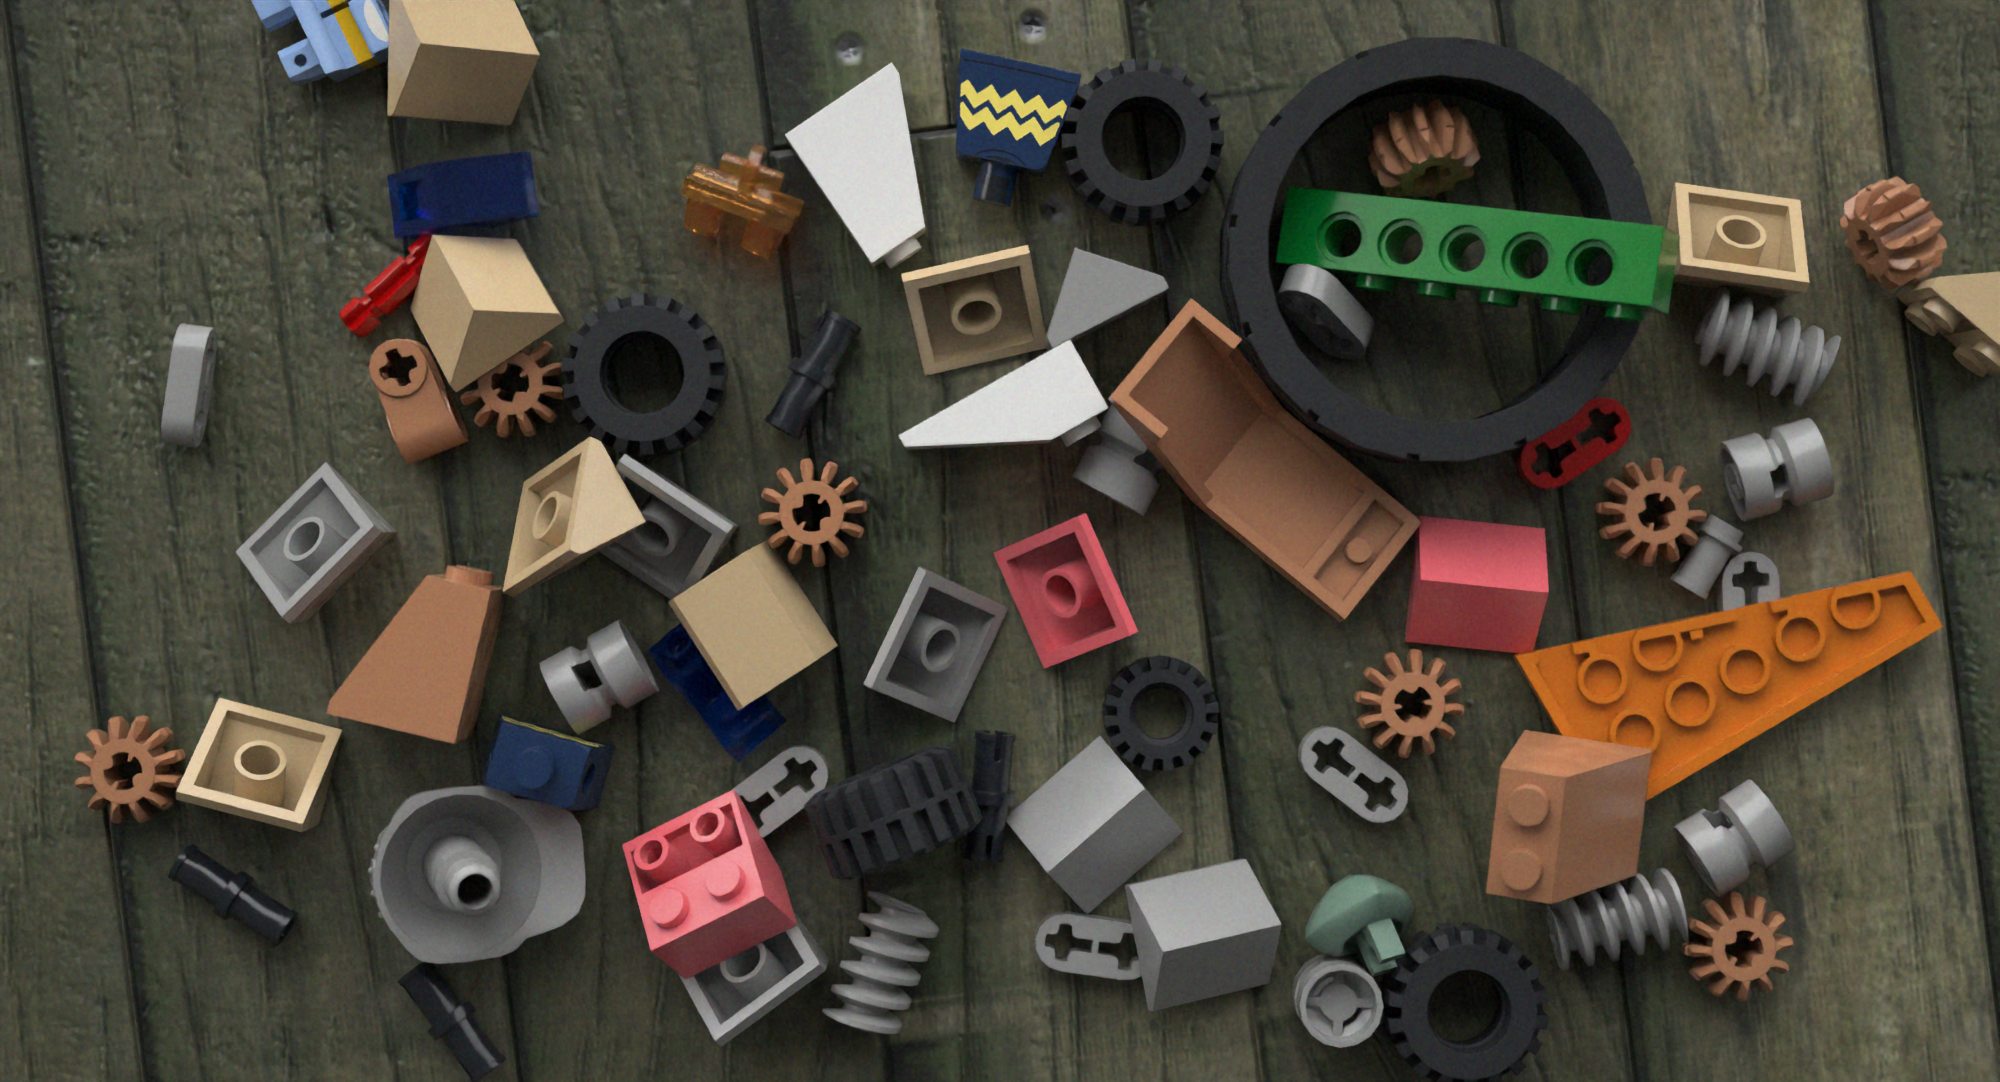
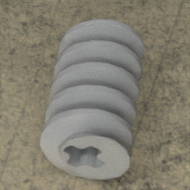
[1694,286,1841,407]
[1546,868,1688,972]
[822,890,939,1034]

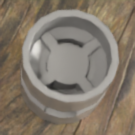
[1072,404,1165,516]
[1719,417,1834,522]
[539,619,659,735]
[1673,779,1795,897]
[1291,954,1383,1048]

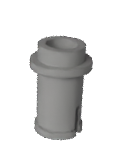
[1670,514,1744,600]

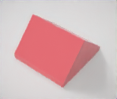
[993,513,1138,669]
[1404,516,1549,653]

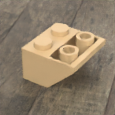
[1895,271,2000,377]

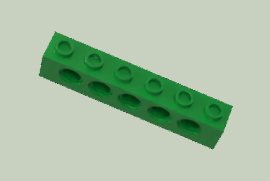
[1276,186,1680,323]

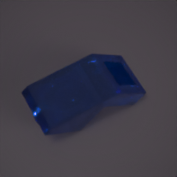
[387,152,539,239]
[648,623,787,762]

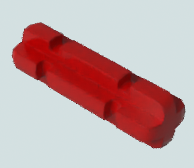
[339,233,432,338]

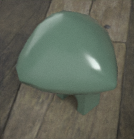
[1305,874,1416,977]

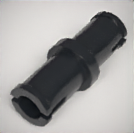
[764,309,862,440]
[964,730,1016,863]
[168,844,299,948]
[397,962,507,1082]

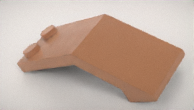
[1108,298,1422,622]

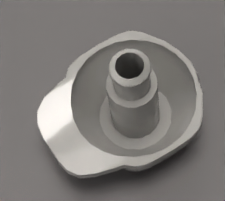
[368,785,586,964]

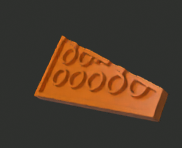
[1512,571,1943,801]

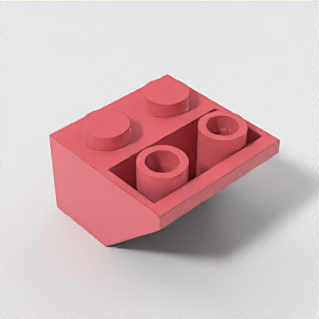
[622,790,797,979]

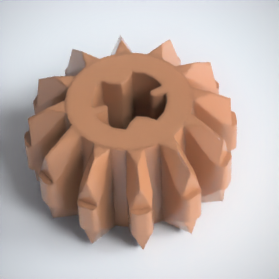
[1367,99,1480,200]
[1840,176,1947,291]
[460,341,567,438]
[758,458,867,567]
[1595,458,1707,566]
[1354,649,1464,758]
[74,715,186,824]
[1681,891,1794,1001]

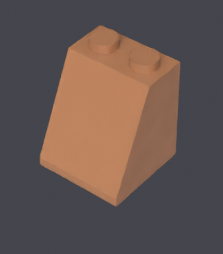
[326,565,506,744]
[1486,730,1652,904]

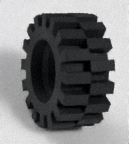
[1102,655,1219,772]

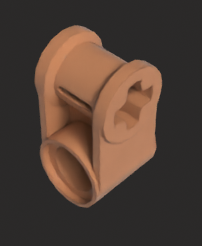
[369,339,469,465]

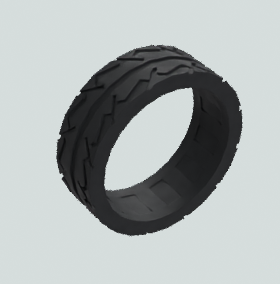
[1219,37,1653,464]

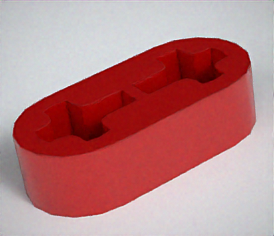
[1516,398,1631,489]

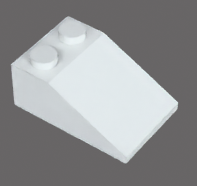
[898,339,1108,450]

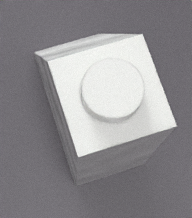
[785,62,926,269]

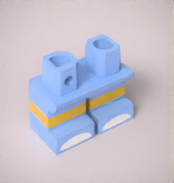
[251,0,389,86]

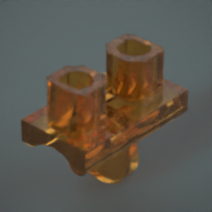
[680,143,805,258]

